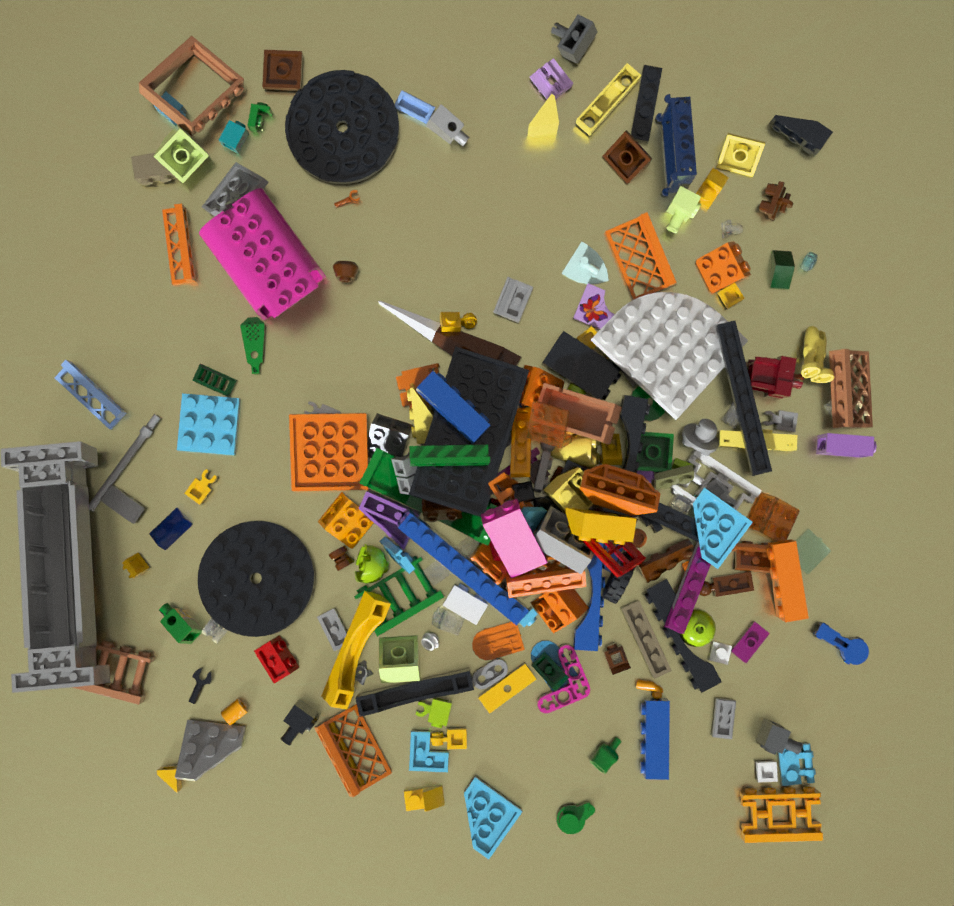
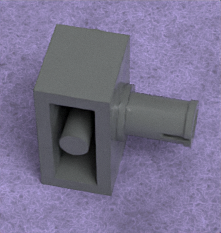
[551,14,598,64]
[756,718,802,755]

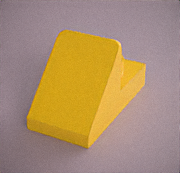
[696,168,729,210]
[600,434,622,465]
[157,766,182,793]
[404,785,445,812]

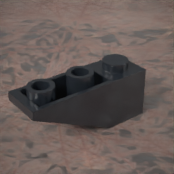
[769,115,833,156]

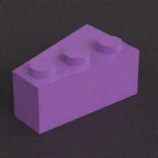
[359,489,421,550]

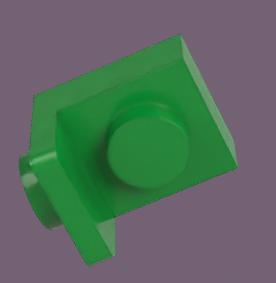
[247,102,272,132]

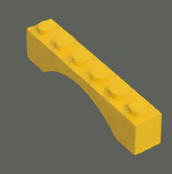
[321,591,391,709]

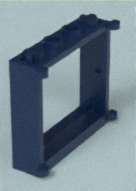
[656,94,697,196]

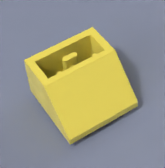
[543,467,593,515]

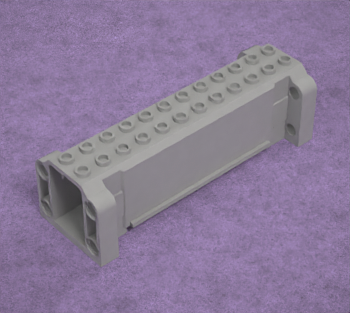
[1,441,110,693]

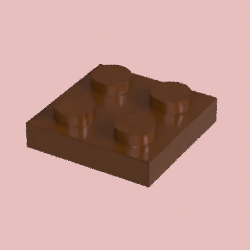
[262,50,303,91]

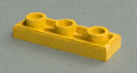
[478,663,537,714]

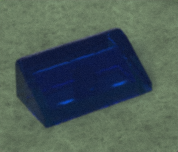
[149,508,193,550]

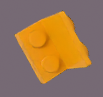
[318,492,374,549]

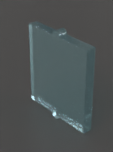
[796,529,831,575]

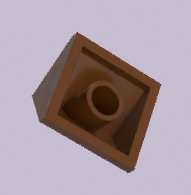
[602,130,652,184]

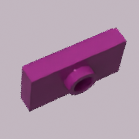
[731,621,770,663]

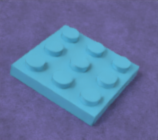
[177,393,240,455]

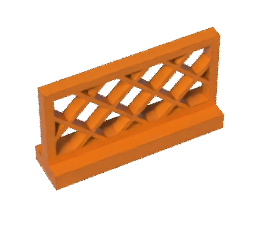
[605,212,677,300]
[505,554,586,598]
[314,704,392,797]

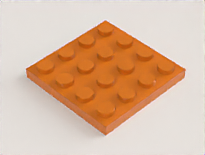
[289,413,369,491]

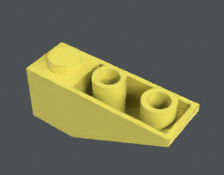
[407,383,434,444]

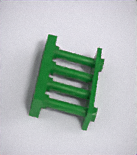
[354,556,445,637]

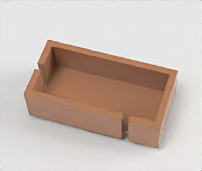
[532,383,622,445]

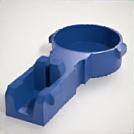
[813,622,869,665]

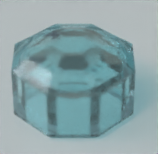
[801,252,818,272]

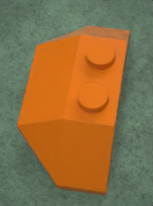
[580,464,661,516]

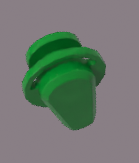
[557,802,595,834]

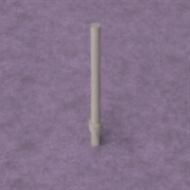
[89,414,161,511]

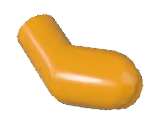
[636,679,664,699]

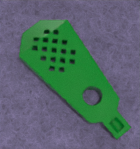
[240,317,265,374]

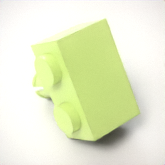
[666,186,701,233]

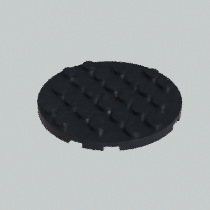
[285,70,399,184]
[198,521,315,637]

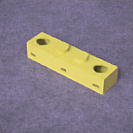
[576,63,642,136]
[717,429,798,451]

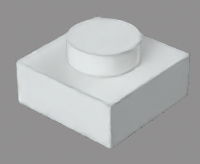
[708,641,732,665]
[756,761,778,782]

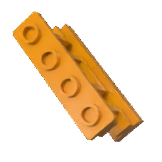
[740,786,823,843]

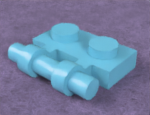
[777,743,816,786]

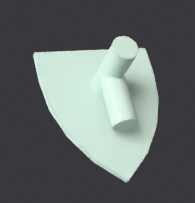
[562,242,609,284]

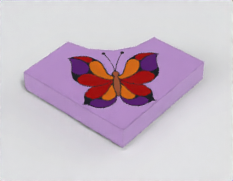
[573,283,615,330]

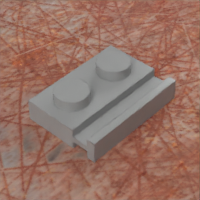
[493,277,533,323]

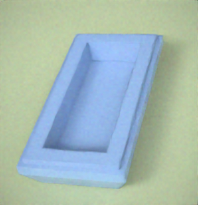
[395,90,435,124]

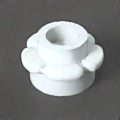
[421,633,439,651]

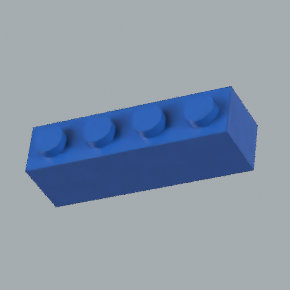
[416,371,490,444]
[640,698,670,780]

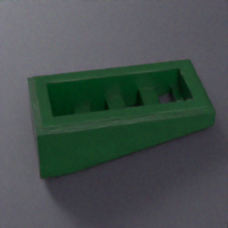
[192,363,237,397]

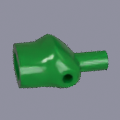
[590,737,622,774]

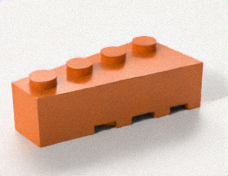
[767,539,809,622]

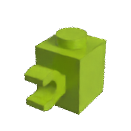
[415,697,452,728]

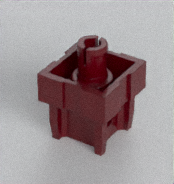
[748,356,804,399]

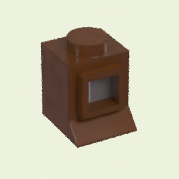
[603,643,631,675]

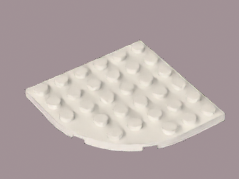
[591,292,748,420]

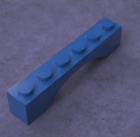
[573,542,607,651]

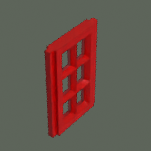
[568,508,646,578]

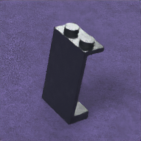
[541,331,621,400]

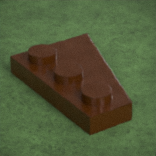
[638,538,694,583]

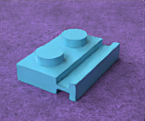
[379,537,415,574]

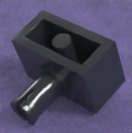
[280,699,318,746]

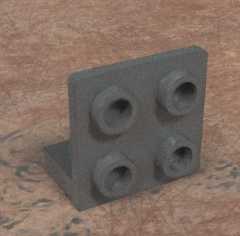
[368,413,413,458]

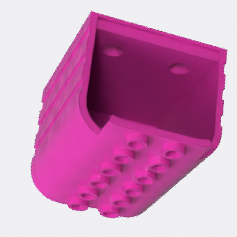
[199,188,326,321]

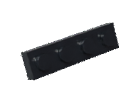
[631,65,663,143]

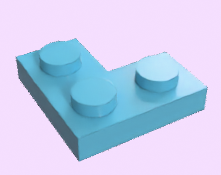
[409,730,449,772]

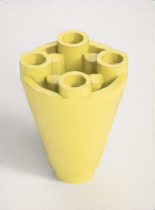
[550,434,600,469]

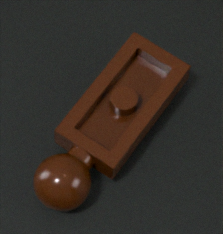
[700,571,754,597]

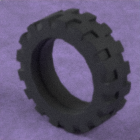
[602,551,636,604]

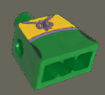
[159,603,204,644]

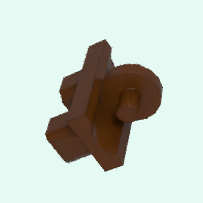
[759,181,794,220]

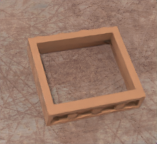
[139,36,244,136]

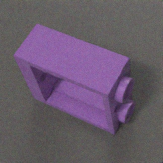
[816,433,877,458]

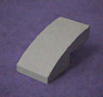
[101,485,145,524]

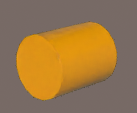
[221,698,248,725]

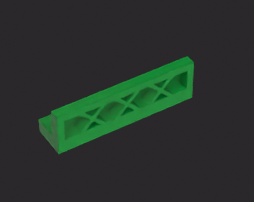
[409,445,490,466]

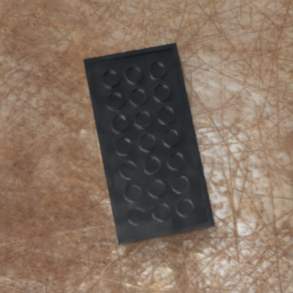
[409,346,529,517]

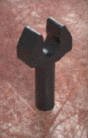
[189,667,213,704]

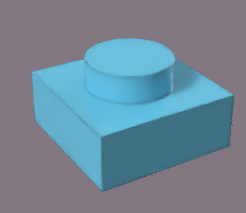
[519,607,538,627]

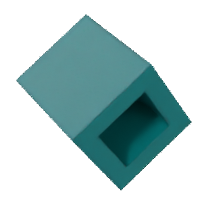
[219,120,249,154]

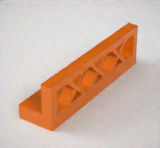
[162,203,196,285]

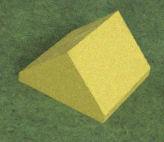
[527,94,559,138]
[716,133,765,177]

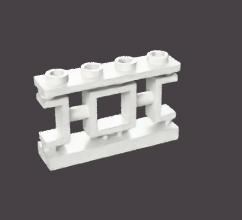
[670,449,762,510]

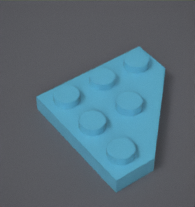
[693,487,752,569]
[464,776,523,859]

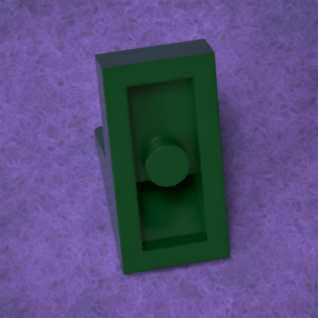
[531,652,569,691]

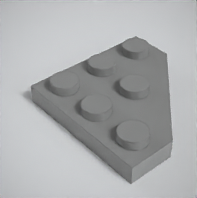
[202,162,269,216]
[175,720,245,781]

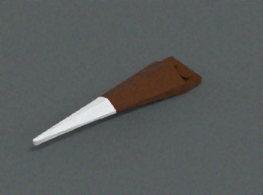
[378,301,522,366]

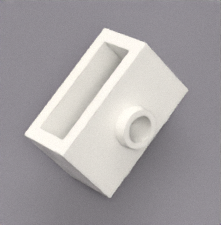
[443,584,488,625]

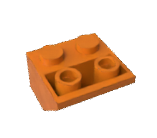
[531,589,589,634]

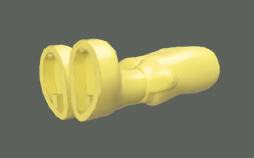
[801,326,834,383]

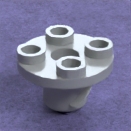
[682,418,719,456]

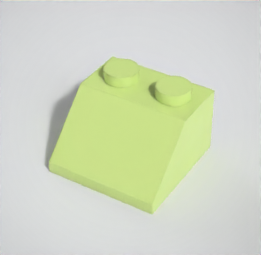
[154,125,209,183]
[379,636,420,683]

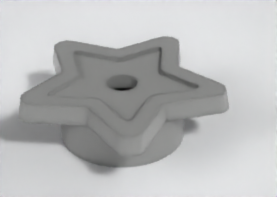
[355,660,373,685]

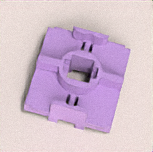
[530,58,573,99]

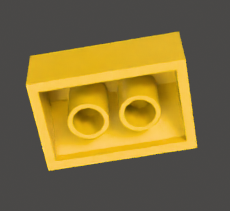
[565,507,637,545]

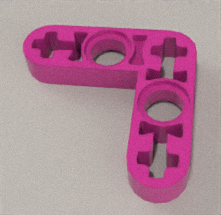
[537,644,591,713]

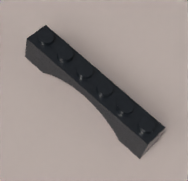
[600,395,650,515]
[644,578,722,693]
[355,668,474,717]

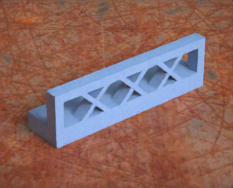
[55,360,126,430]

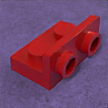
[254,635,299,684]

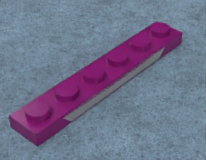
[664,542,711,634]

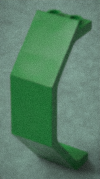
[360,448,497,546]

